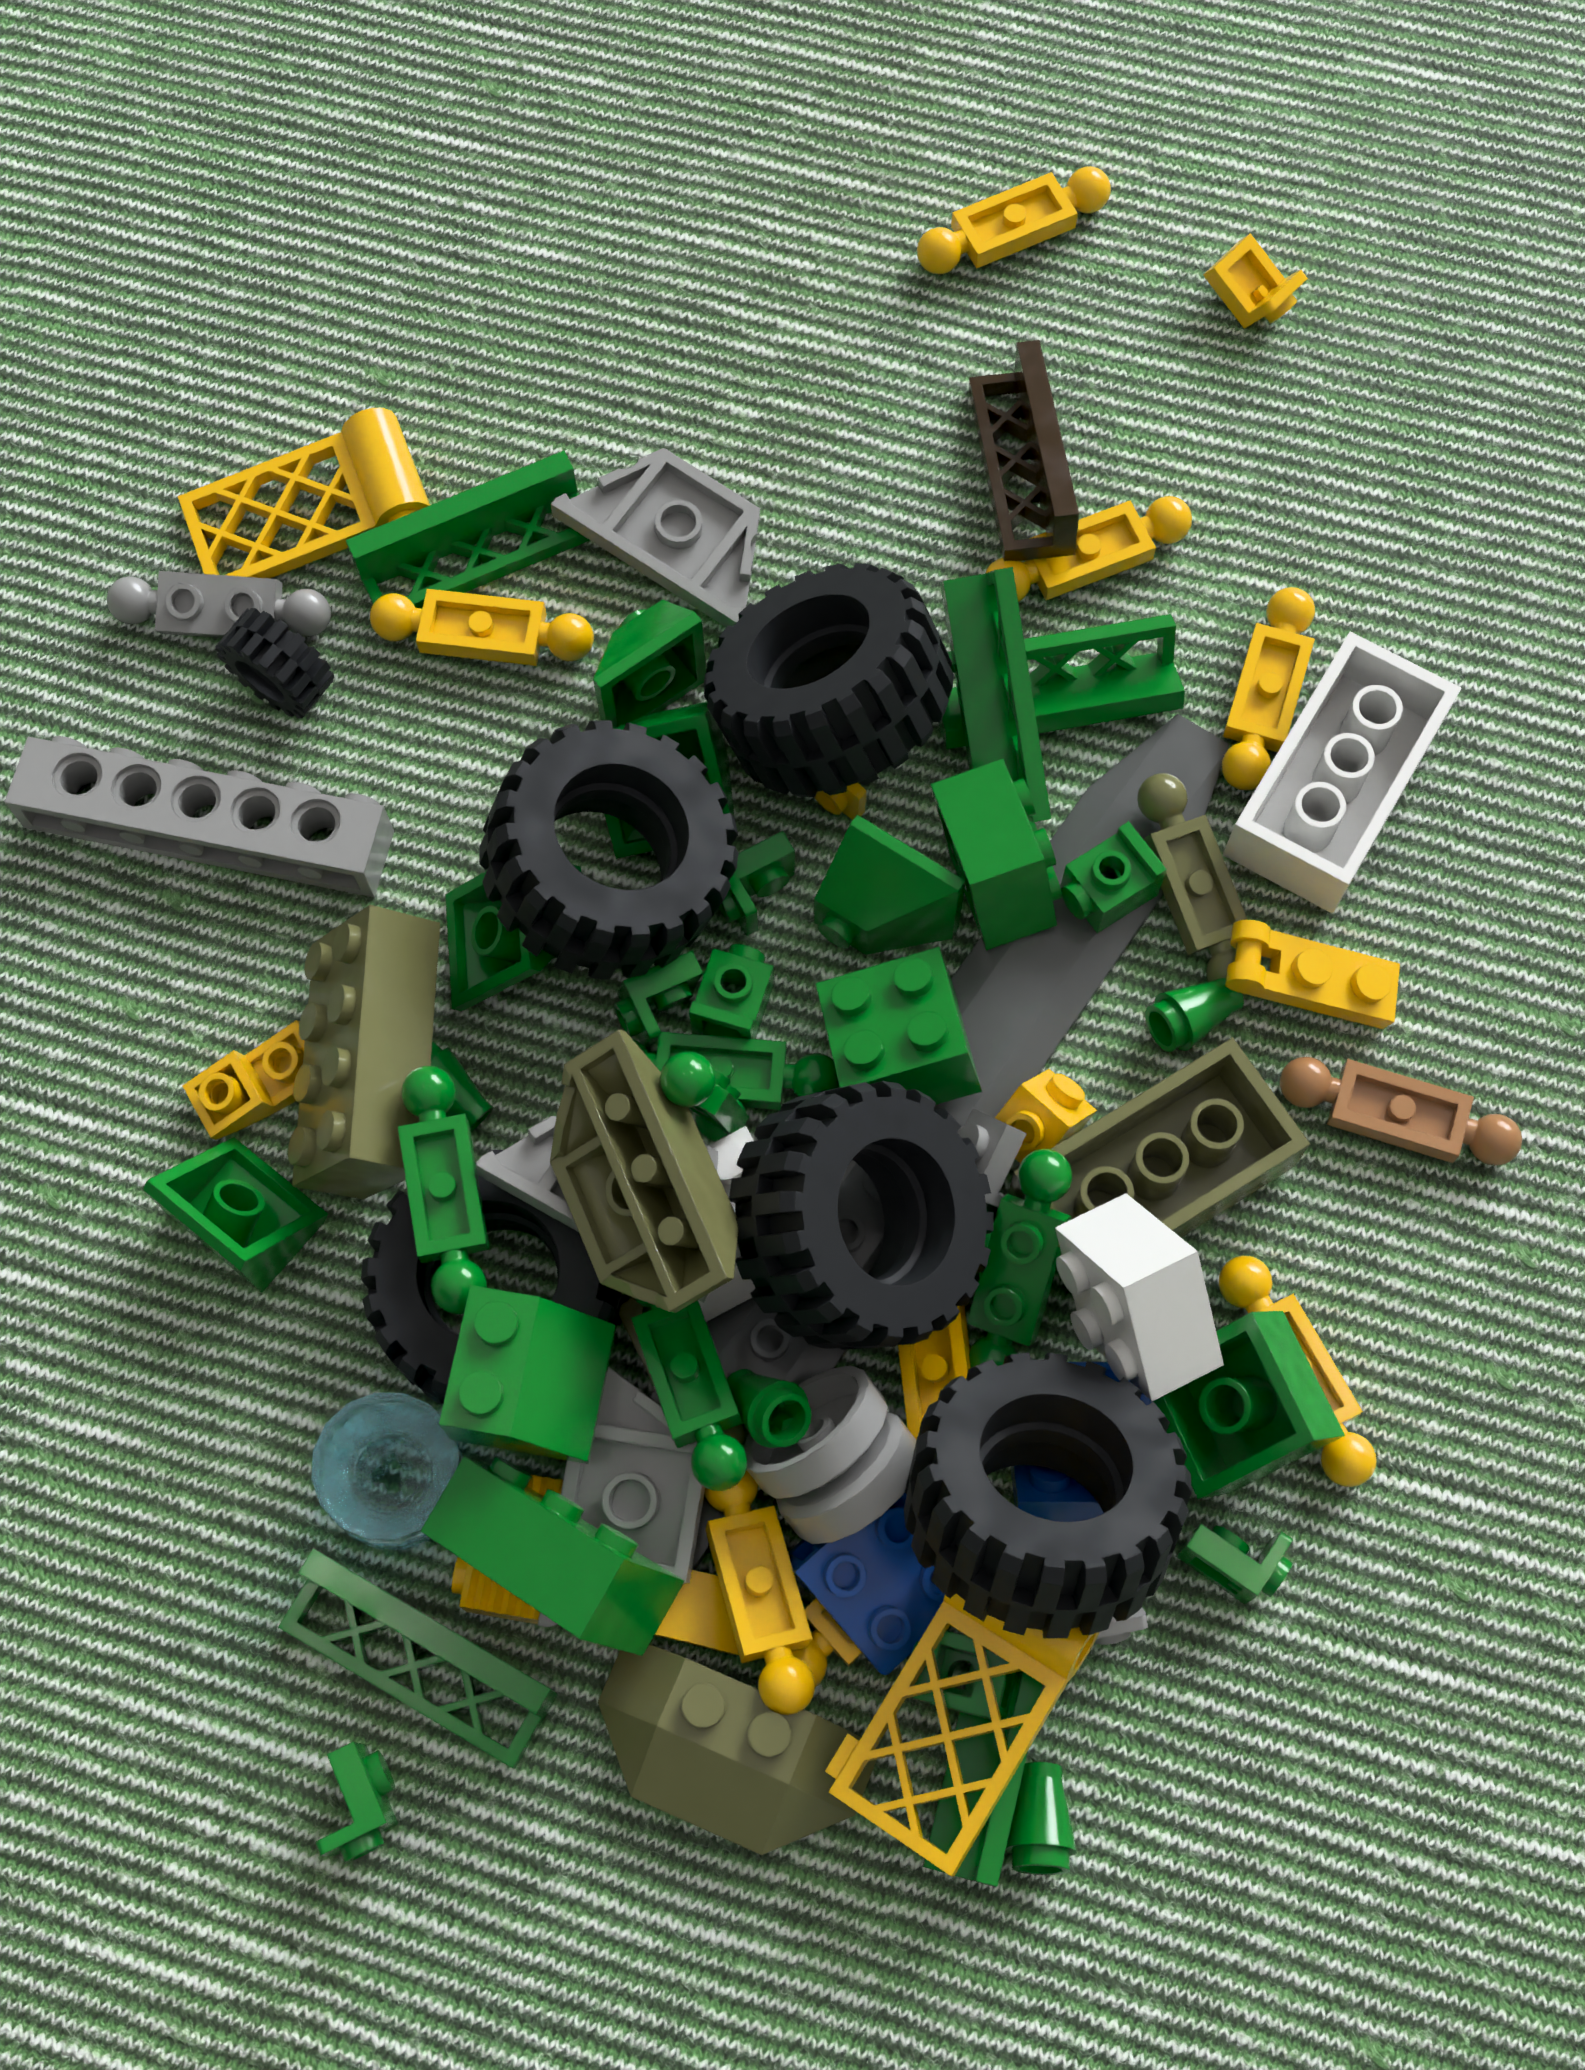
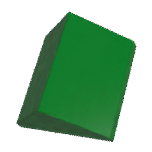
[143,1137,328,1293]

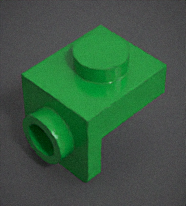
[315,1742,398,1863]

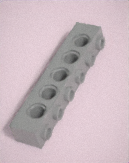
[4,736,394,897]

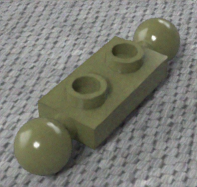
[1137,773,1248,994]

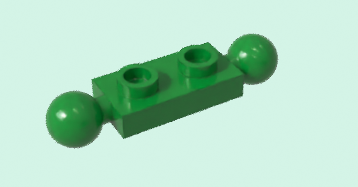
[633,1032,840,1110]
[660,1052,749,1142]
[398,1066,490,1314]
[967,1149,1072,1368]
[631,1297,747,1491]

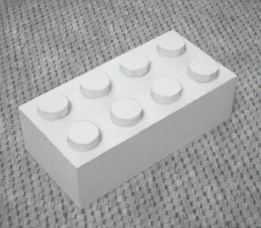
[1223,631,1461,914]

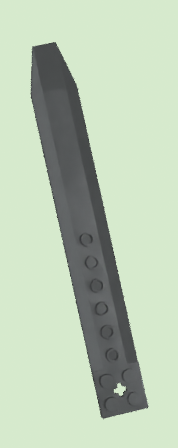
[650,714,1230,1570]

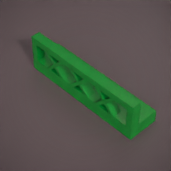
[346,451,590,608]
[940,567,1051,822]
[939,614,1185,749]
[278,1548,558,1769]
[922,1663,1043,1887]

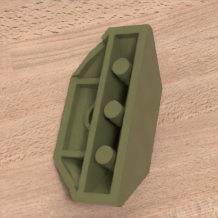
[550,1029,738,1313]
[598,1645,881,1855]

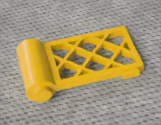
[178,408,430,578]
[825,1594,1099,1877]

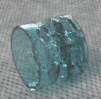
[311,1393,463,1550]

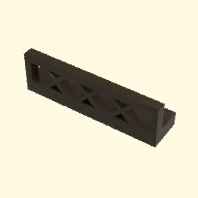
[969,340,1079,561]

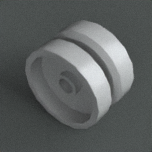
[744,1365,916,1544]

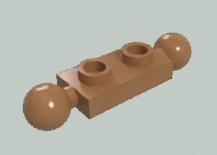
[1280,1057,1522,1166]

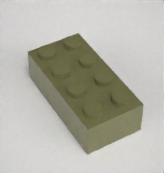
[288,905,440,1200]
[1008,1037,1310,1256]

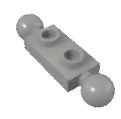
[107,571,331,638]

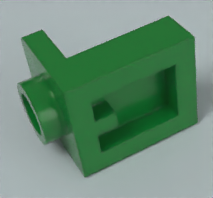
[719,831,795,936]
[614,950,703,1048]
[1175,1524,1293,1604]

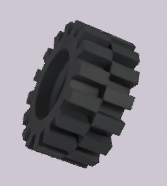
[215,608,334,719]

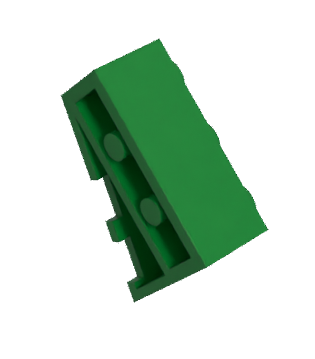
[421,1456,685,1656]

